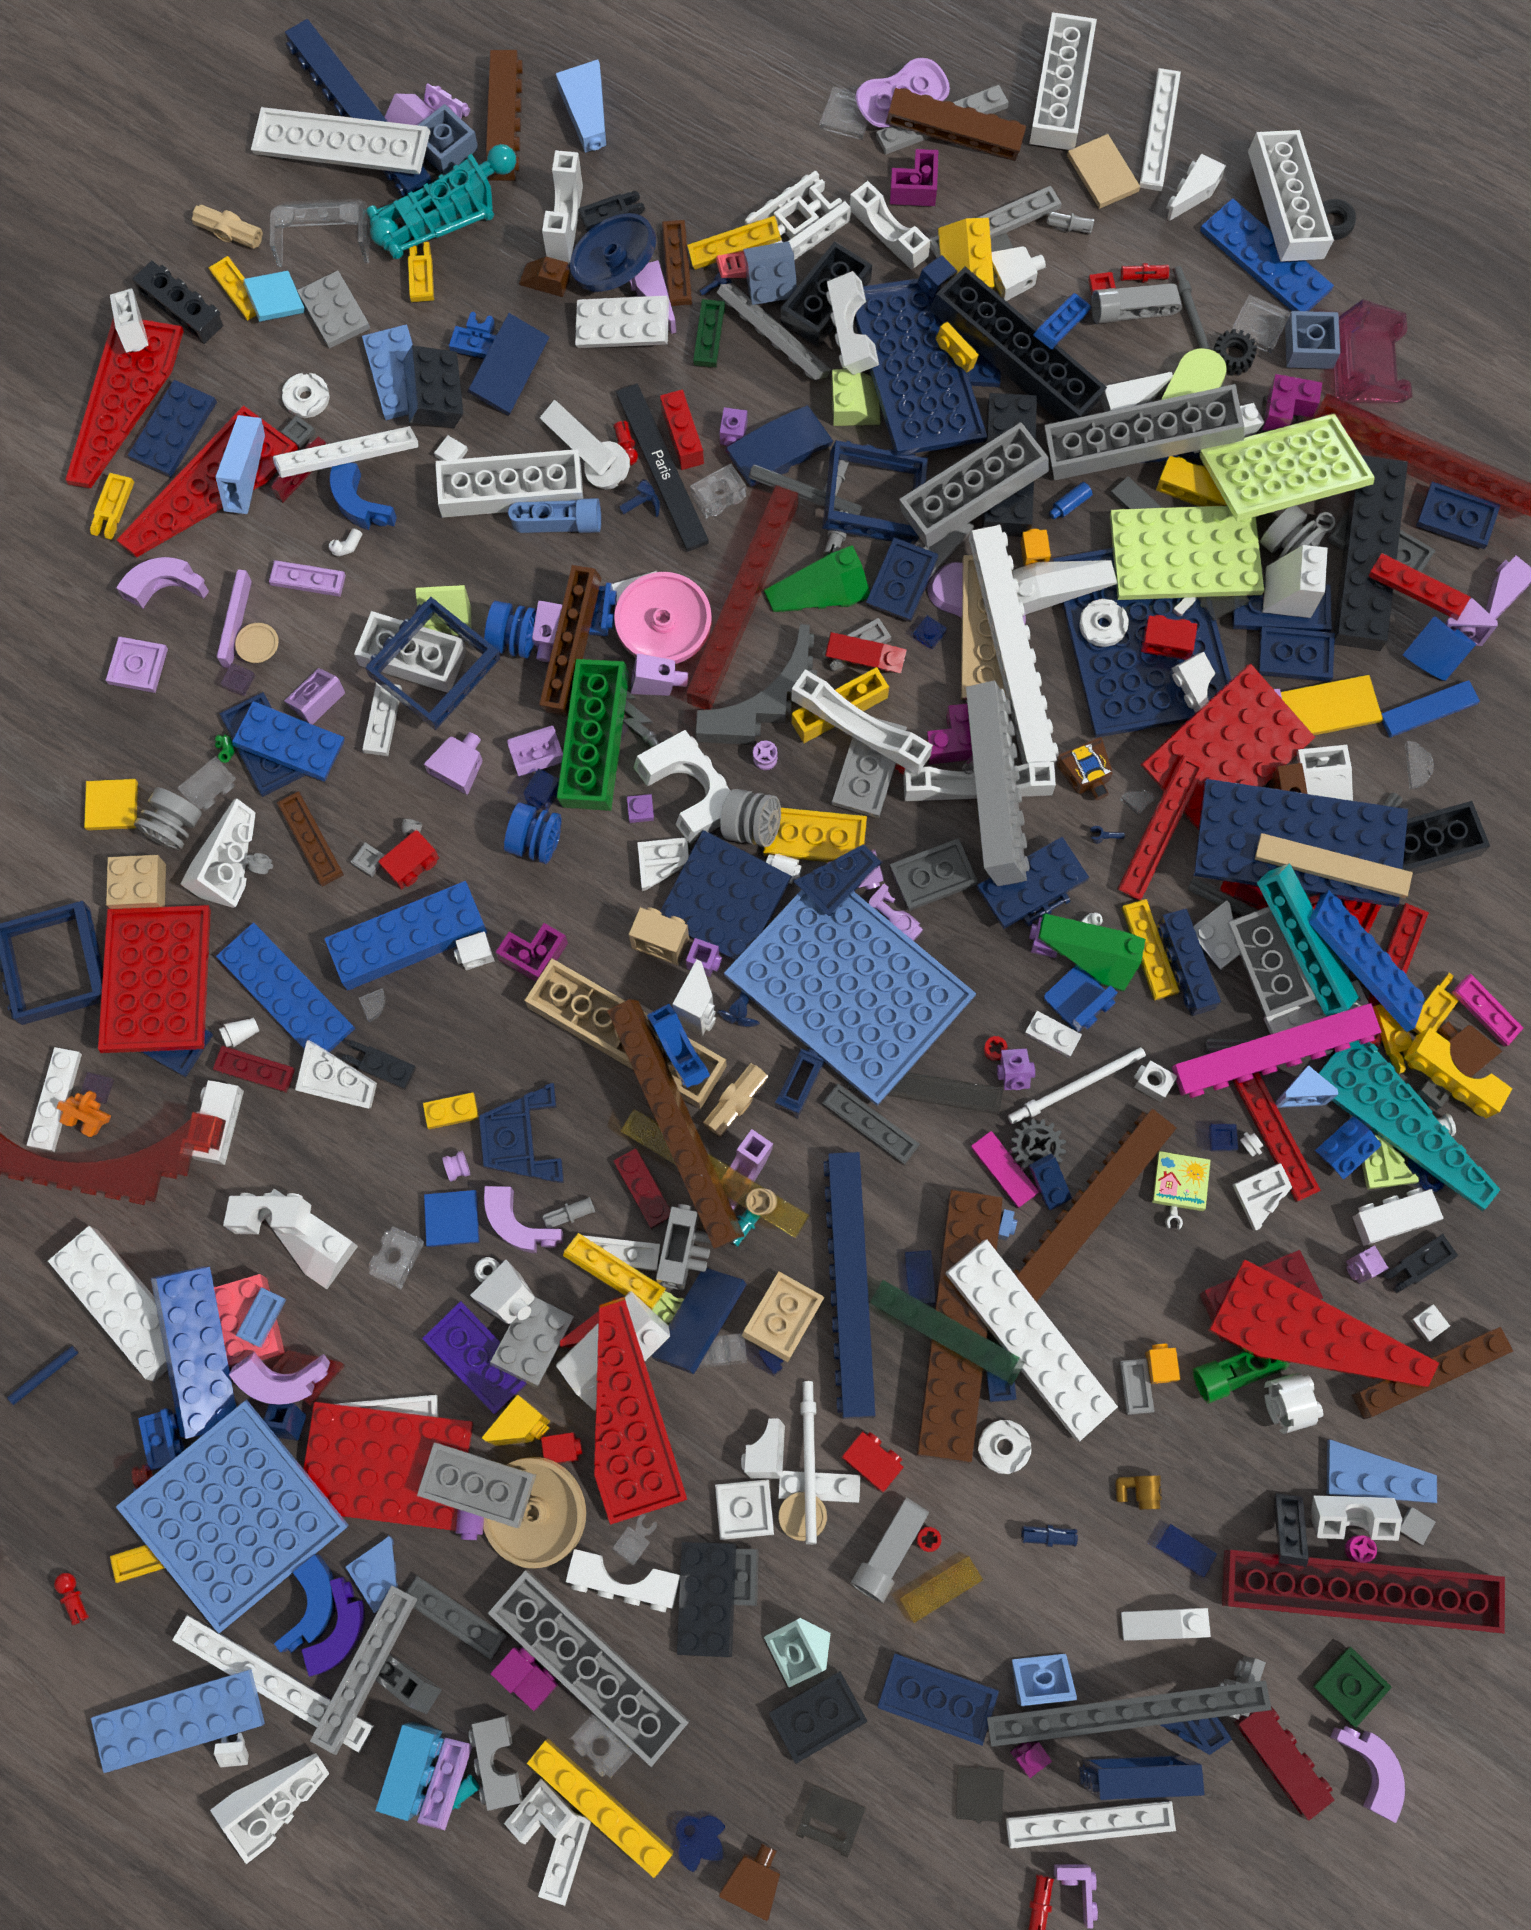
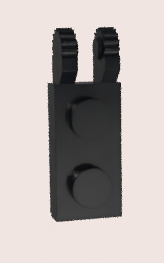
[578,191,645,232]
[341,1040,416,1090]
[1383,1234,1458,1294]

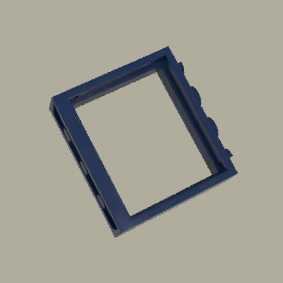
[822,440,928,545]
[365,597,500,731]
[0,901,104,1025]
[1079,1755,1205,1800]

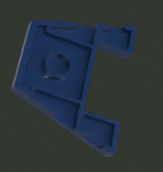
[479,1083,564,1183]

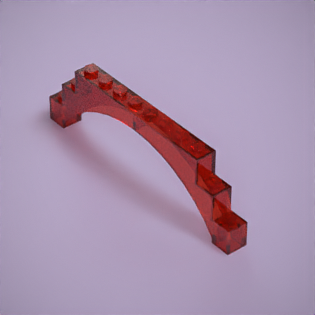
[0,1112,226,1205]

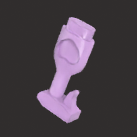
[869,884,923,941]

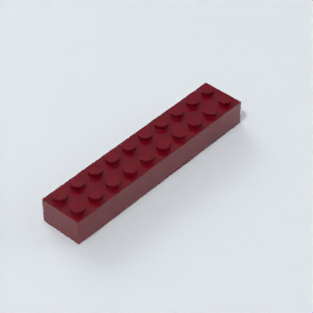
[1222,1550,1505,1634]

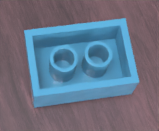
[375,1721,444,1821]

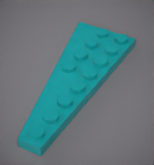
[1318,1040,1500,1212]

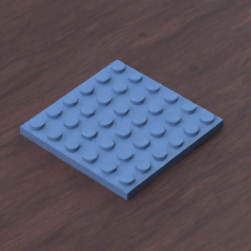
[116,1400,349,1634]

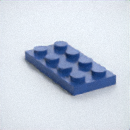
[232,701,345,782]

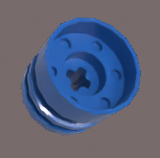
[484,601,537,658]
[504,802,562,864]

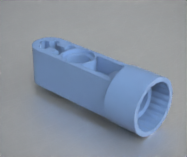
[508,498,601,533]

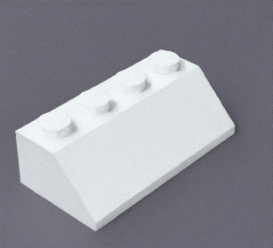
[556,1291,670,1411]

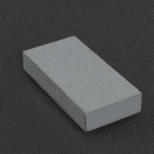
[1120,1359,1154,1415]

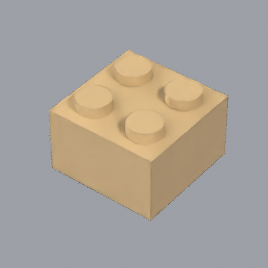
[106,855,166,909]
[629,907,689,966]

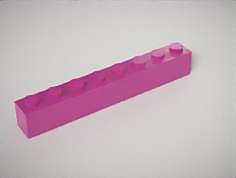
[1171,1003,1381,1098]

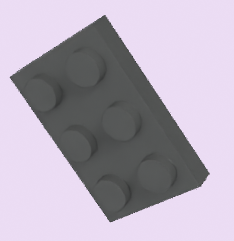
[889,838,978,911]

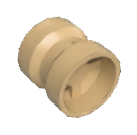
[746,1188,777,1215]

